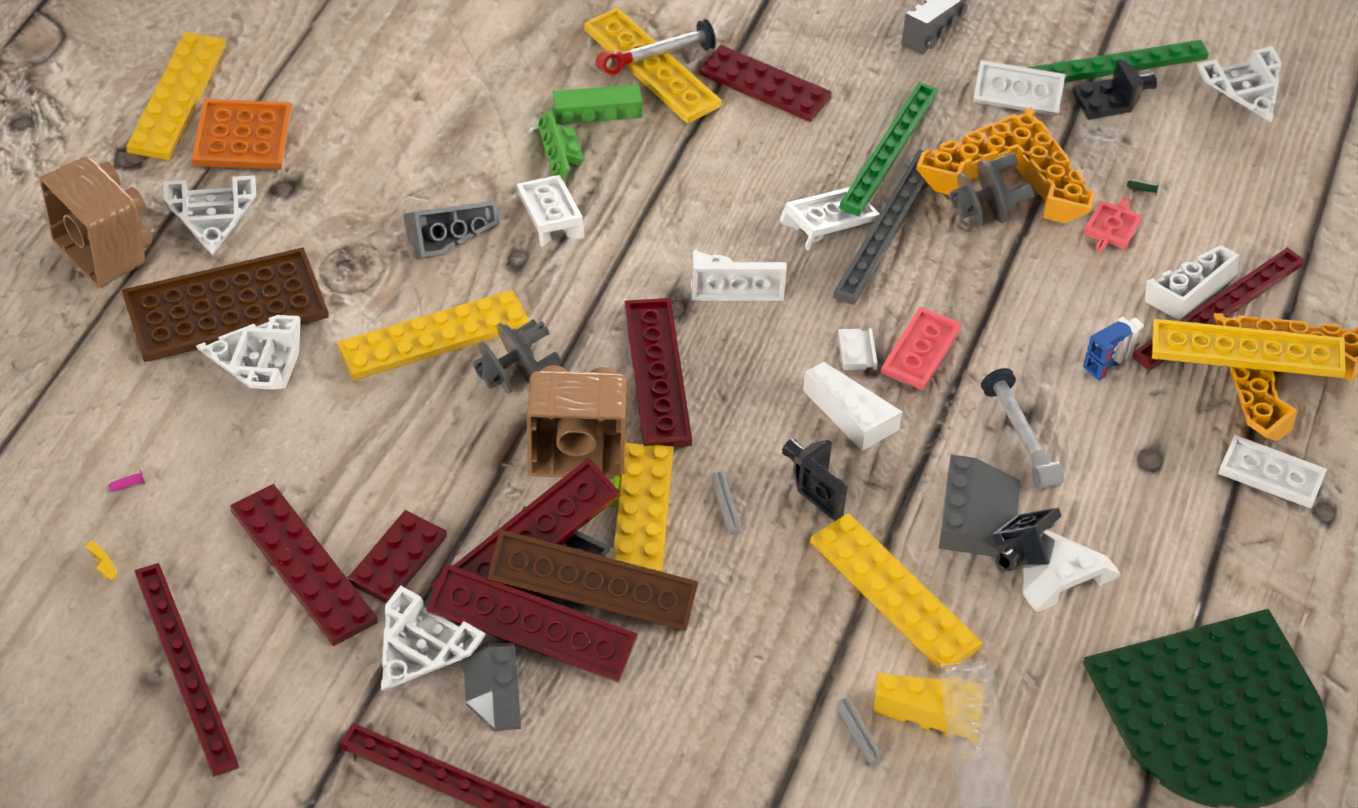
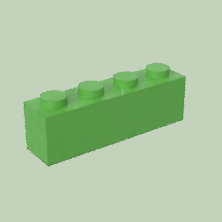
[553,84,643,125]

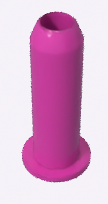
[108,470,145,492]

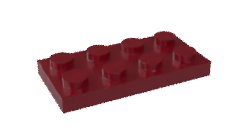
[348,510,447,603]

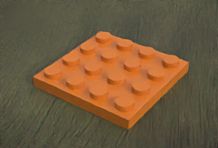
[192,99,292,170]

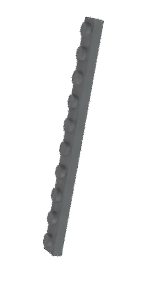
[833,149,927,306]

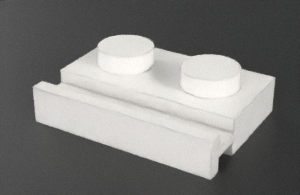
[838,328,877,370]

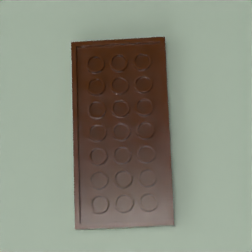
[122,247,329,362]

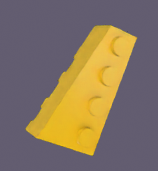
[873,673,982,745]

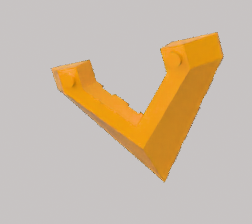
[916,107,1095,223]
[1213,313,1358,442]

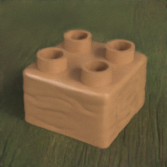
[39,156,152,289]
[527,365,627,479]

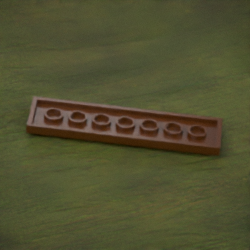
[487,529,699,632]

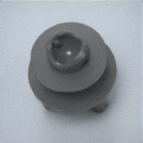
[950,153,1034,227]
[473,319,562,394]

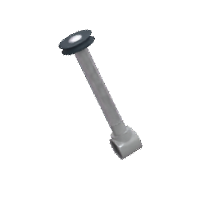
[981,368,1064,489]

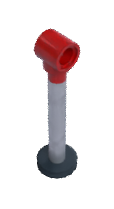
[595,19,716,75]

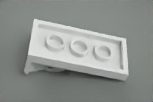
[517,175,585,247]
[780,187,880,250]
[691,250,787,301]

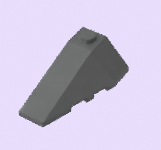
[403,201,500,258]

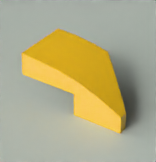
[86,540,117,581]

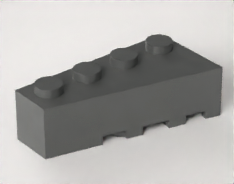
[901,0,968,55]

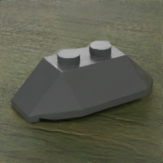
[463,640,521,731]

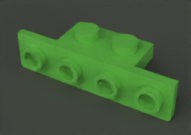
[538,108,584,180]

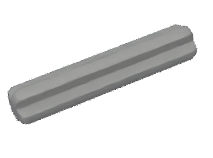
[711,472,741,534]
[837,697,883,765]

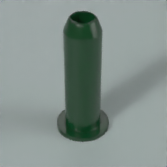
[1127,180,1159,196]

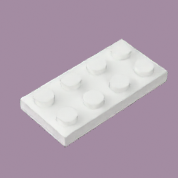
[973,60,1065,116]
[1218,435,1327,509]

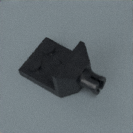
[1072,59,1157,120]
[782,438,848,521]
[992,507,1062,572]

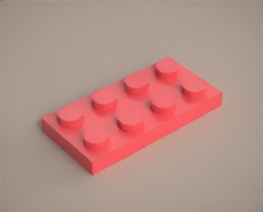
[881,307,962,391]

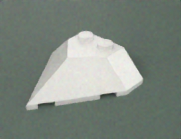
[1196,46,1282,122]
[163,175,256,255]
[196,315,300,390]
[1023,530,1121,613]
[381,586,486,691]

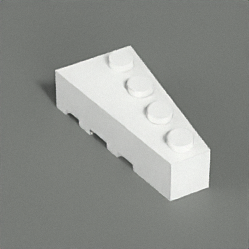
[1145,245,1240,320]
[803,362,902,451]

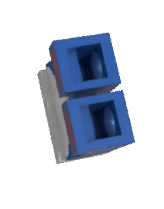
[1083,317,1144,381]

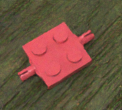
[1084,197,1142,252]

